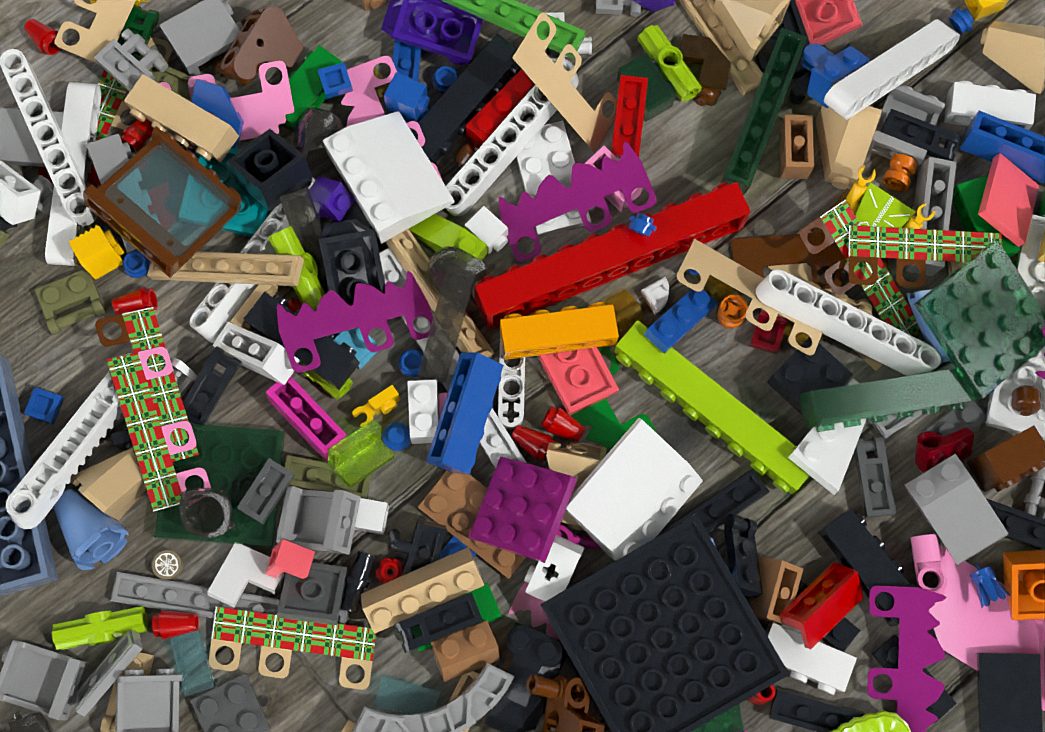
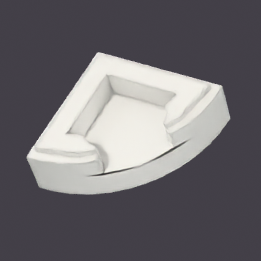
[641,277,669,316]

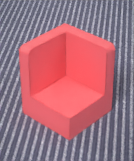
[265,539,315,579]

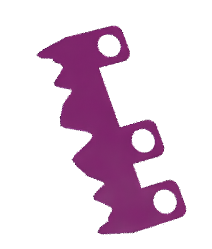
[498,142,657,262]
[277,270,438,373]
[867,586,947,732]

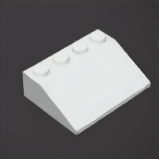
[323,111,455,243]
[566,418,703,561]

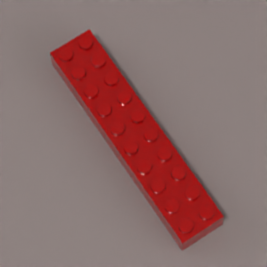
[475,182,751,331]

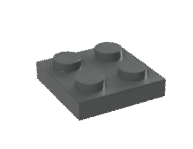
[277,563,347,626]
[190,674,271,732]

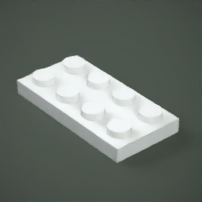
[510,121,591,237]

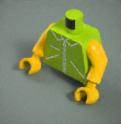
[846,165,936,229]

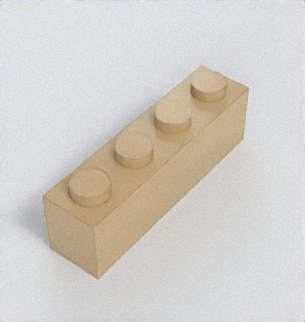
[124,74,239,163]
[361,547,484,634]

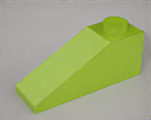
[408,214,487,275]

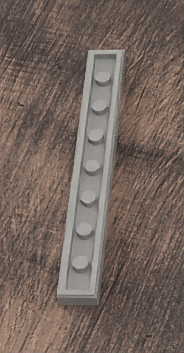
[110,572,349,625]

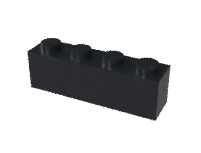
[243,292,360,390]
[818,509,917,627]

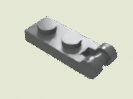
[854,436,896,518]

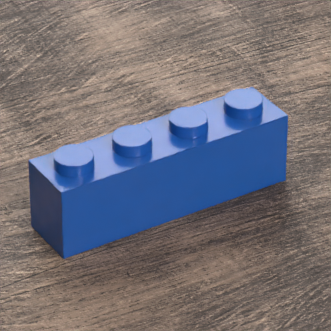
[960,110,1045,184]
[426,352,504,474]

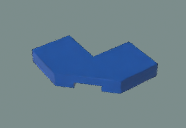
[191,79,244,149]

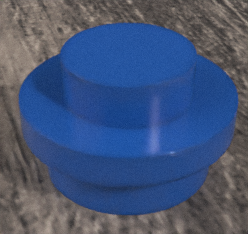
[949,8,974,34]
[433,66,459,93]
[629,213,657,237]
[123,250,151,278]
[399,349,427,378]
[383,422,411,451]

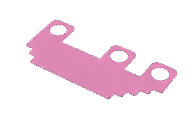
[159,61,294,148]

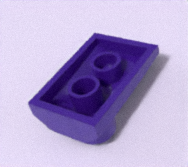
[381,0,483,65]

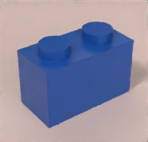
[384,72,431,123]

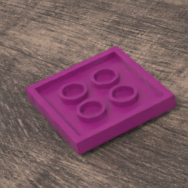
[469,456,577,563]

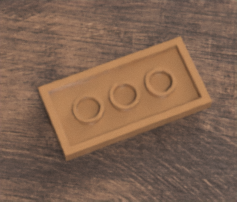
[418,471,526,580]

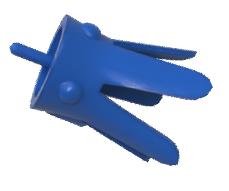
[970,562,1010,608]

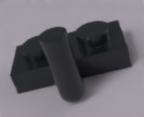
[388,519,447,576]

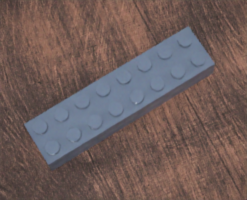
[0,354,58,597]

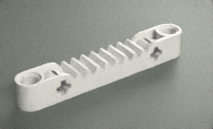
[6,353,132,529]

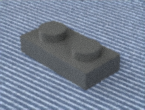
[924,397,987,437]
[237,458,295,524]

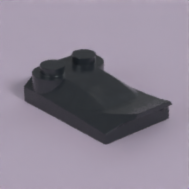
[318,219,386,306]
[483,622,568,732]

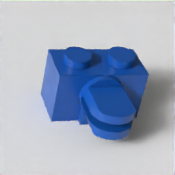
[801,43,871,108]

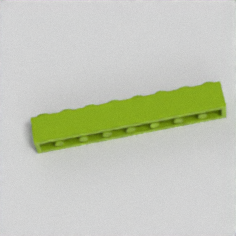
[614,320,809,495]

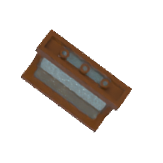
[83,126,242,278]

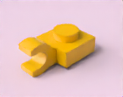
[352,385,400,430]

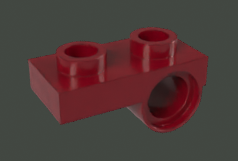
[749,308,788,354]
[915,427,974,473]

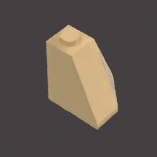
[714,0,790,62]
[981,21,1045,94]
[815,105,882,189]
[546,442,607,530]
[70,448,147,521]

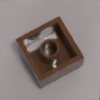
[967,425,1045,492]

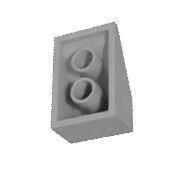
[905,454,1008,565]

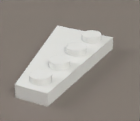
[788,379,875,495]

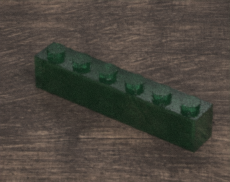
[720,28,808,195]
[800,366,976,432]

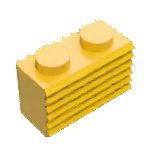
[69,225,125,280]

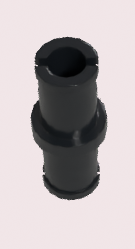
[341,551,376,613]

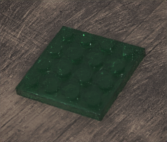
[914,241,1045,399]
[154,424,285,547]

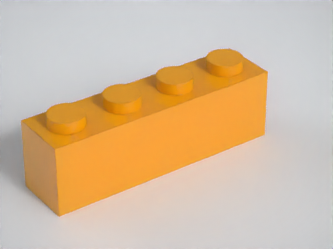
[499,302,619,360]

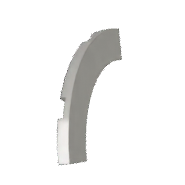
[352,662,514,732]

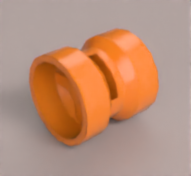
[882,154,918,192]
[716,295,748,329]

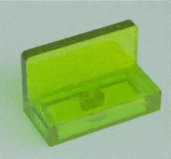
[328,419,394,487]

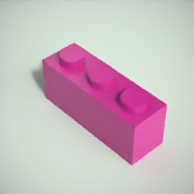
[266,377,347,461]

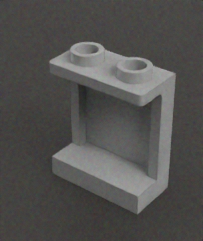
[159,0,243,77]
[868,85,945,167]
[0,108,64,167]
[276,486,361,555]
[0,640,89,720]
[115,668,183,732]

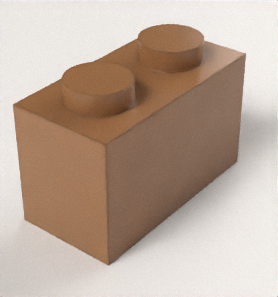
[779,115,814,179]
[747,557,803,626]
[431,621,500,682]

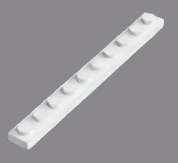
[379,248,527,469]

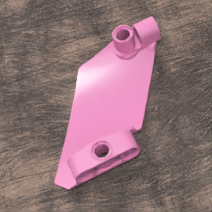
[910,534,1045,711]

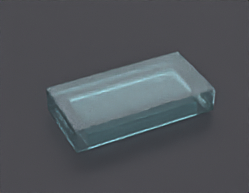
[170,630,215,697]
[374,676,440,714]

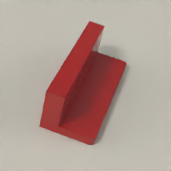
[611,75,648,159]
[780,562,863,650]

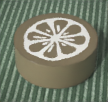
[152,550,183,580]

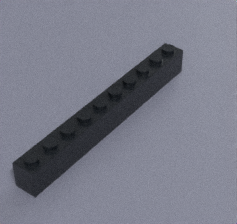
[320,33,522,236]

